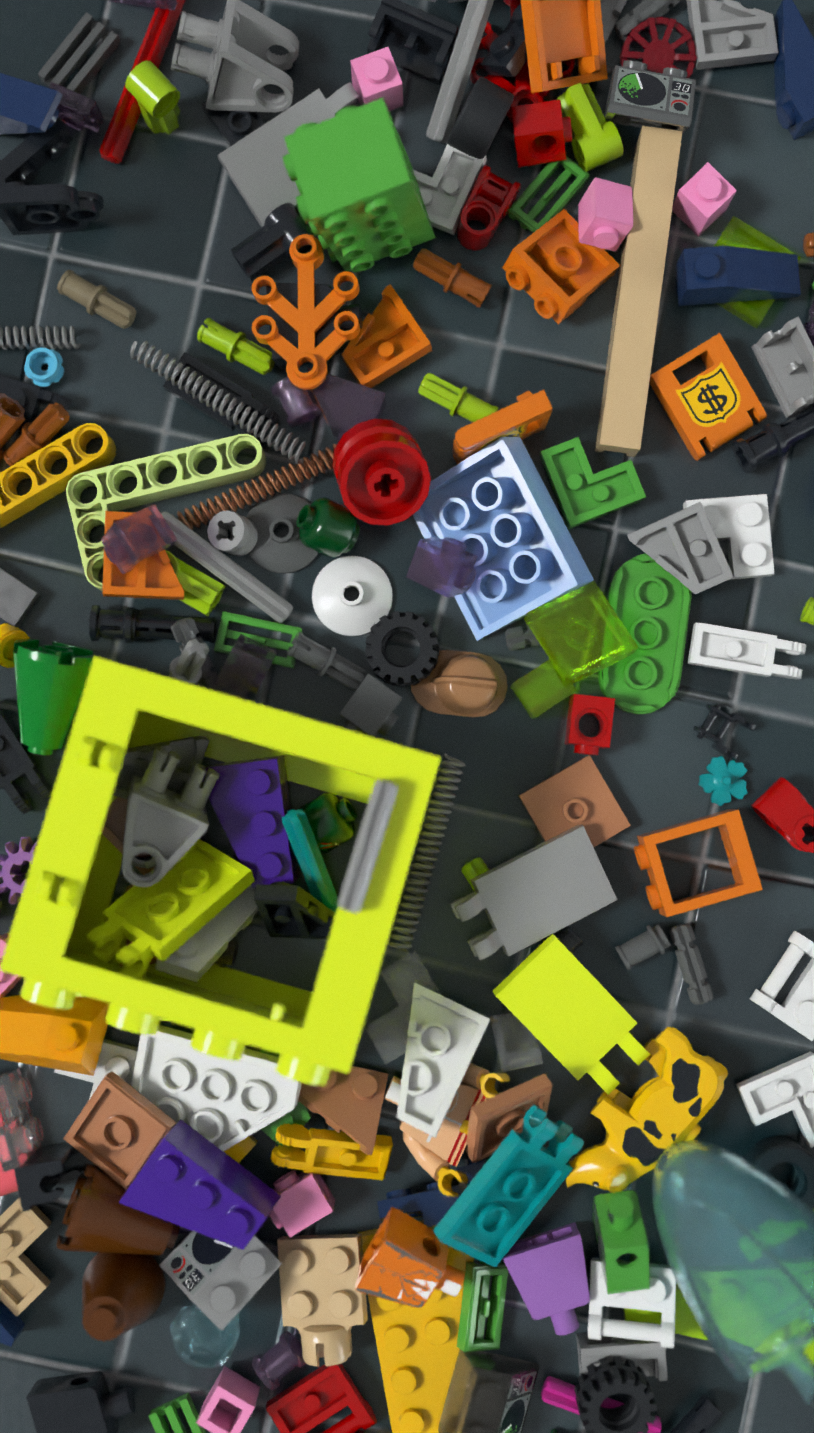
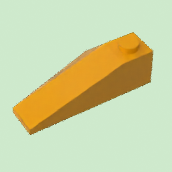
[0,995,110,1076]

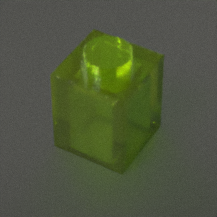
[510,656,577,720]

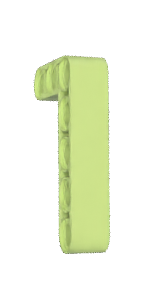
[66,434,266,591]

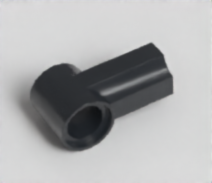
[231,203,316,281]

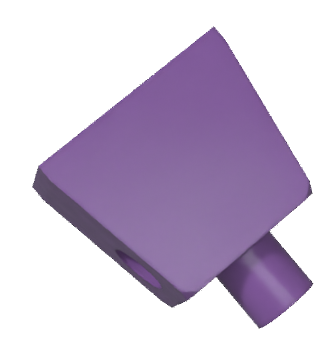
[504,1222,590,1335]

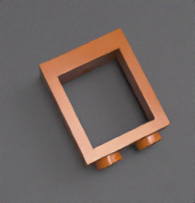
[634,809,763,917]

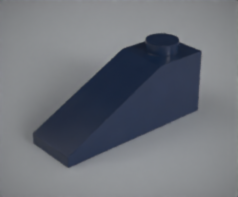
[774,0,814,140]
[675,246,801,306]

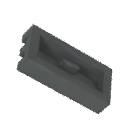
[38,12,121,105]

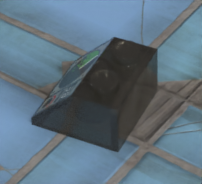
[438,1349,540,1433]

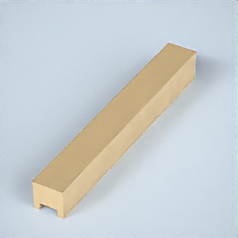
[595,126,683,457]

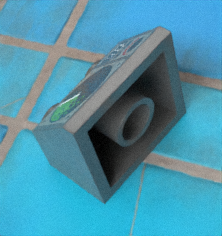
[604,60,696,134]

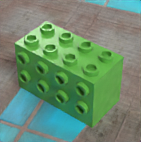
[282,98,436,272]

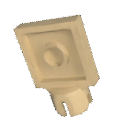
[277,1234,368,1367]

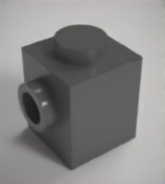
[339,673,402,738]

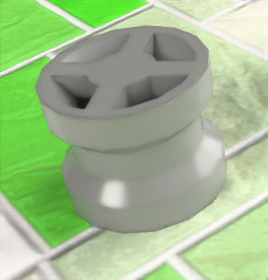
[207,510,258,556]

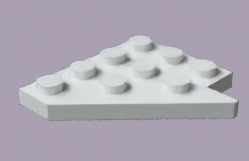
[131,1025,302,1151]

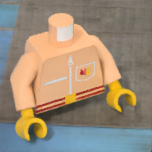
[384,1063,510,1197]

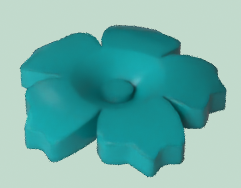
[698,756,748,806]

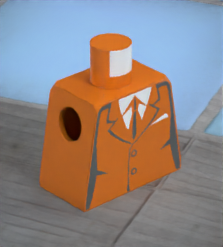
[355,1207,464,1308]

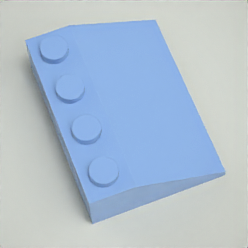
[413,437,594,641]

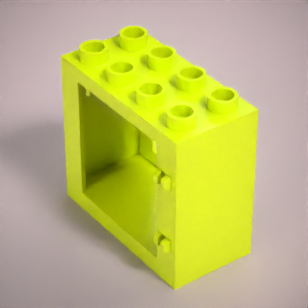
[0,656,441,1086]

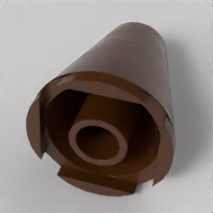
[56,1163,180,1255]
[82,1253,166,1341]

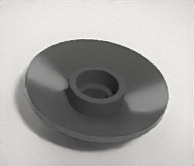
[247,493,319,574]

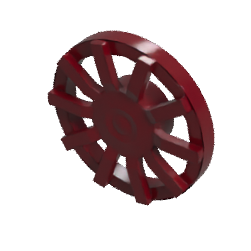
[620,17,697,78]

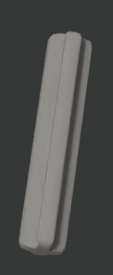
[338,779,399,913]

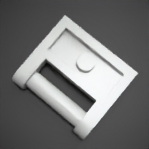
[749,931,814,1041]
[588,1258,676,1348]

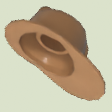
[411,650,508,717]

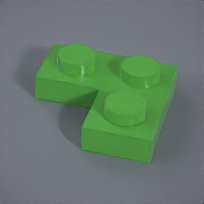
[539,437,646,529]

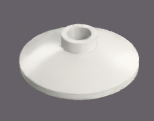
[312,556,392,636]

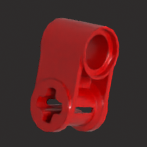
[457,165,521,251]
[751,777,814,853]

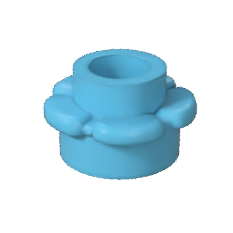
[24,348,64,387]

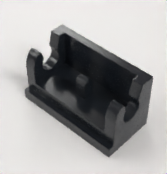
[367,0,458,85]
[14,1142,82,1212]

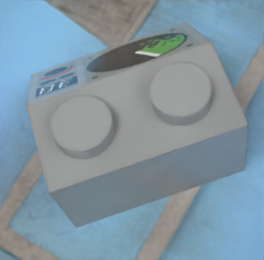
[159,1230,282,1331]

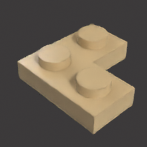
[0,1198,52,1317]

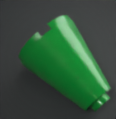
[13,639,98,755]

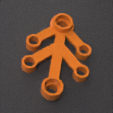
[251,234,360,390]

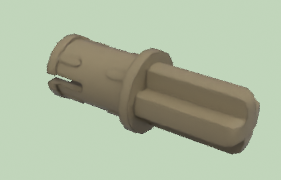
[57,270,137,329]

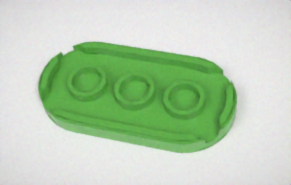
[598,553,692,715]

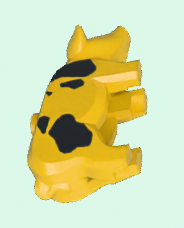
[565,1027,728,1193]

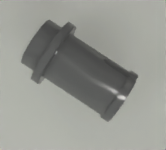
[615,924,671,970]

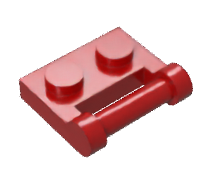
[265,1363,377,1433]

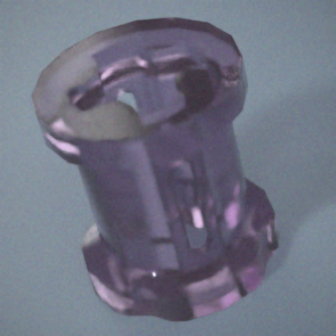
[271,377,321,427]
[252,1331,306,1390]

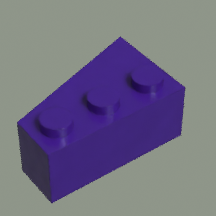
[201,755,300,888]
[118,1120,281,1250]

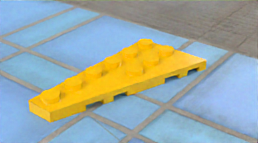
[358,1220,474,1433]

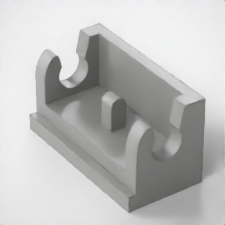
[751,316,814,418]
[576,1333,667,1381]

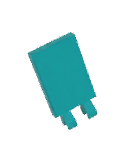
[433,1105,584,1268]

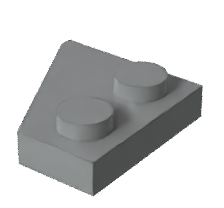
[686,0,778,70]

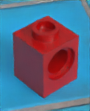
[512,99,573,167]
[564,694,615,756]

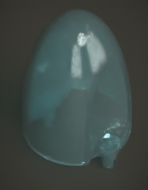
[651,1140,814,1404]

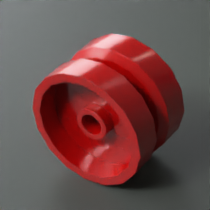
[332,418,431,526]

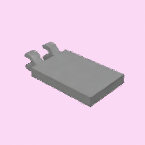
[218,82,359,227]
[450,825,617,960]

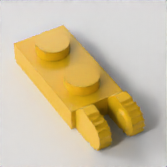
[270,1123,393,1180]

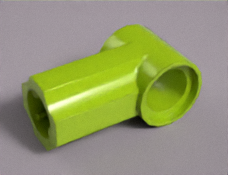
[125,60,180,135]
[557,83,623,172]
[165,550,226,616]

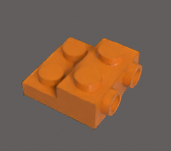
[502,209,620,325]

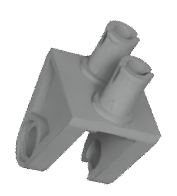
[171,0,299,112]
[122,747,220,887]

